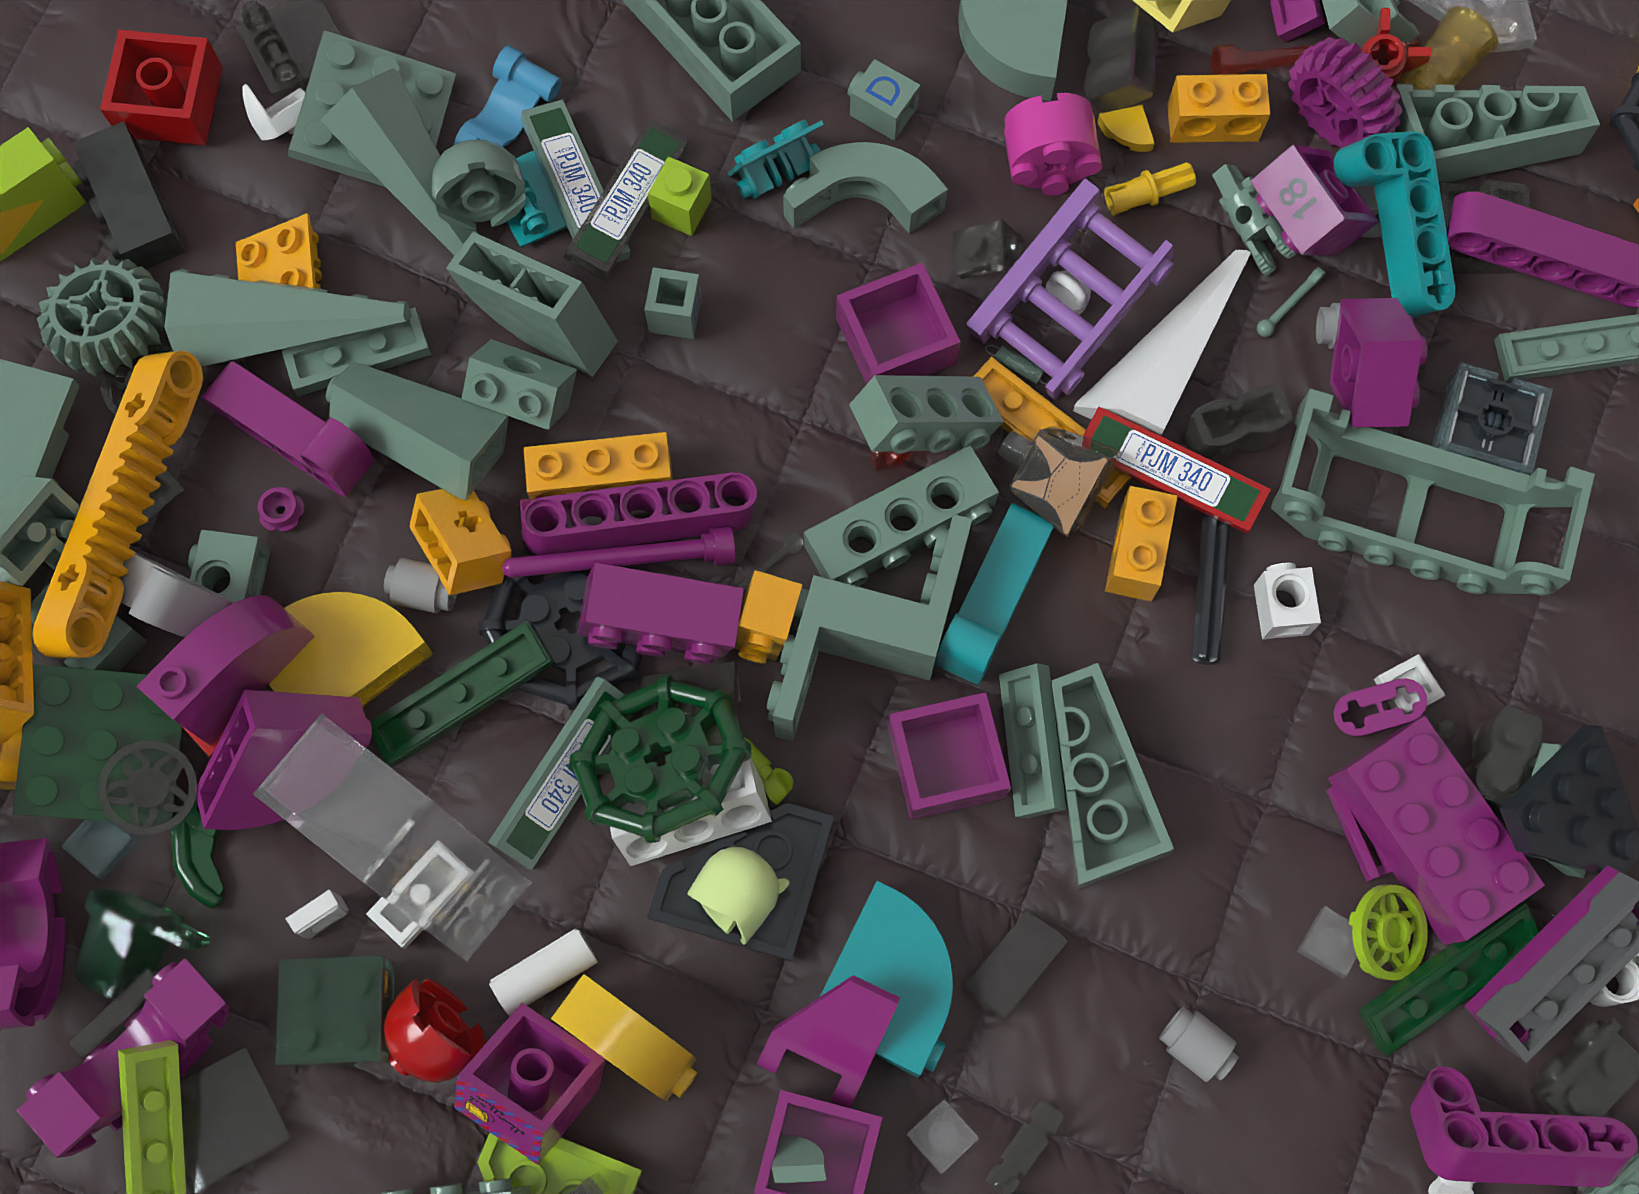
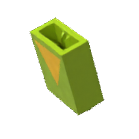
[0,127,87,262]

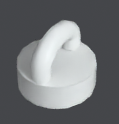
[1045,270,1091,315]

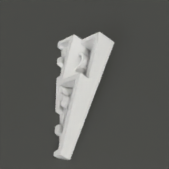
[1073,250,1251,436]

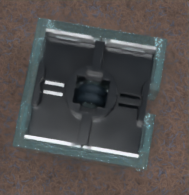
[1432,362,1553,476]

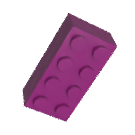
[1328,716,1545,945]

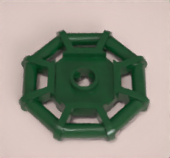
[568,675,752,843]

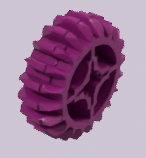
[1288,37,1403,149]

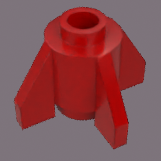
[1360,8,1432,87]

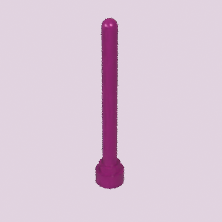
[502,526,735,577]

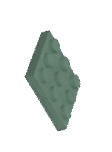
[288,30,456,187]

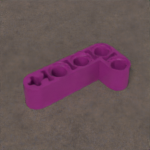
[200,361,375,497]
[1410,1066,1638,1187]

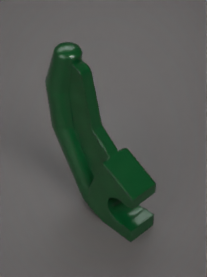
[171,793,225,909]

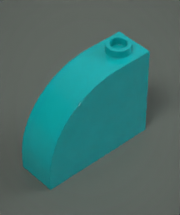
[820,881,953,1078]

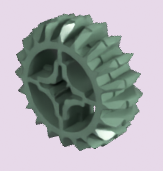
[36,256,167,377]

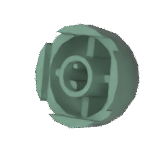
[432,140,526,229]

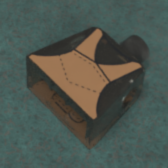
[999,426,1122,537]

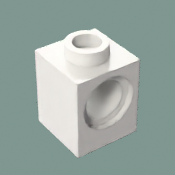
[1254,563,1321,639]

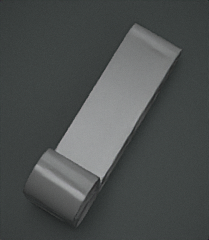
[105,551,234,638]

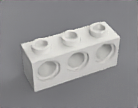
[610,757,772,866]

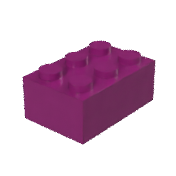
[578,563,744,665]

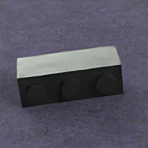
[73,121,186,270]

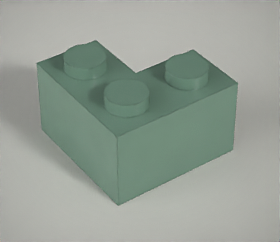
[0,476,80,586]

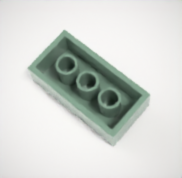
[623,0,801,122]

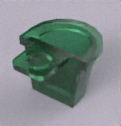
[74,889,211,999]

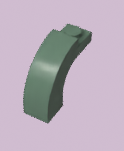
[783,142,948,234]

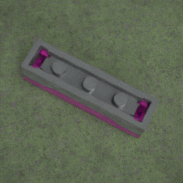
[1464,865,1639,1063]

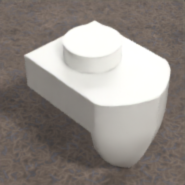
[243,84,305,140]

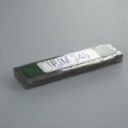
[564,118,689,281]

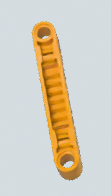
[33,351,203,658]

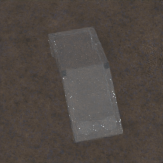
[253,713,531,962]

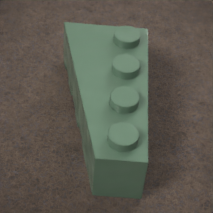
[1394,84,1600,184]
[1052,663,1174,890]

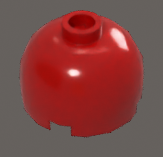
[383,978,486,1083]

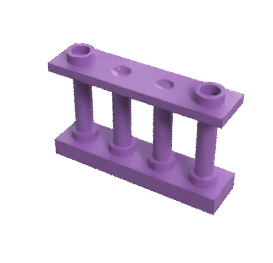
[966,179,1174,400]

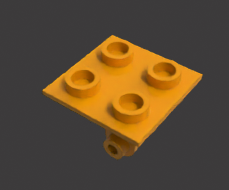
[236,213,322,289]

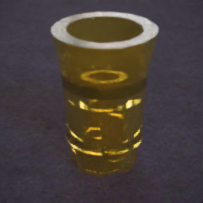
[1399,6,1498,90]

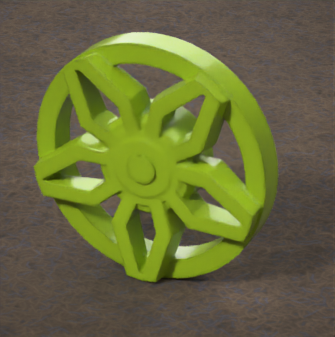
[1349,884,1428,981]

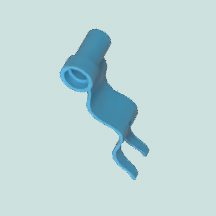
[453,45,562,147]

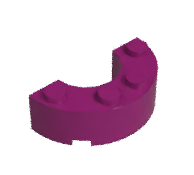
[0,838,66,1030]
[16,959,229,1158]

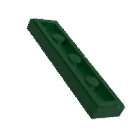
[370,620,556,767]
[1358,902,1540,1056]

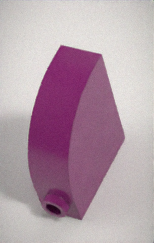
[136,595,315,745]
[195,690,372,830]

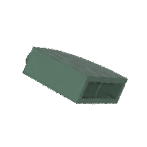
[958,0,1067,101]
[446,232,618,378]

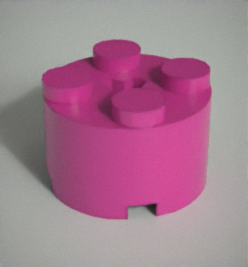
[1004,93,1102,196]

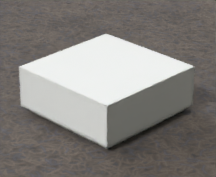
[1374,654,1445,715]
[285,890,349,939]

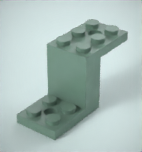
[767,514,972,742]

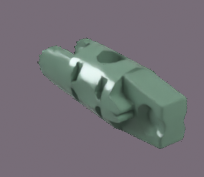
[1212,164,1297,276]

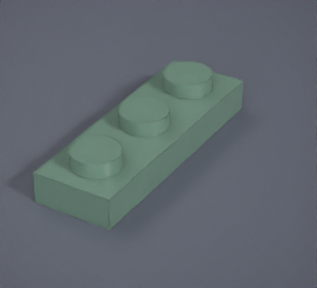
[281,307,431,397]
[999,663,1067,818]

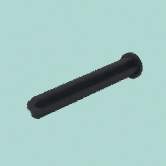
[1192,513,1231,665]

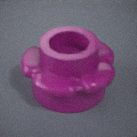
[257,487,305,532]

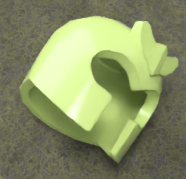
[687,847,789,945]

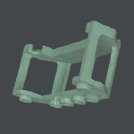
[1271,389,1595,595]

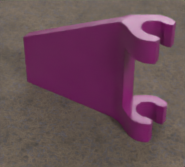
[757,975,901,1108]

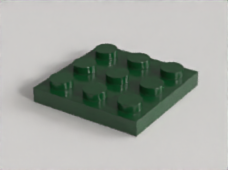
[12,664,182,826]

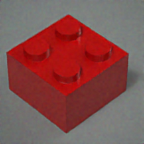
[100,29,223,145]

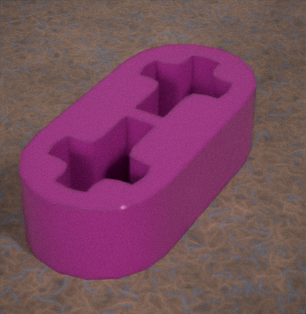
[1333,678,1428,737]

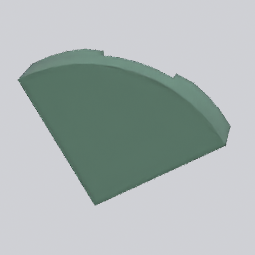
[772,1136,827,1183]

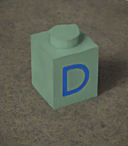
[847,59,920,141]
[644,267,702,339]

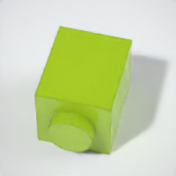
[648,156,712,236]

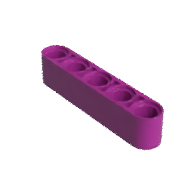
[1447,192,1639,308]
[523,472,757,555]

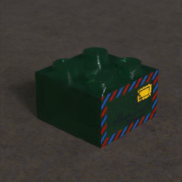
[276,956,395,1068]

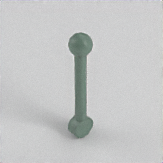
[1257,267,1326,337]

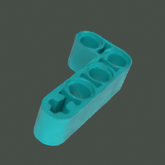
[1334,131,1455,318]
[935,503,1056,686]

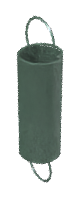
[985,345,1049,385]

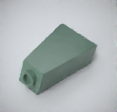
[326,361,509,500]

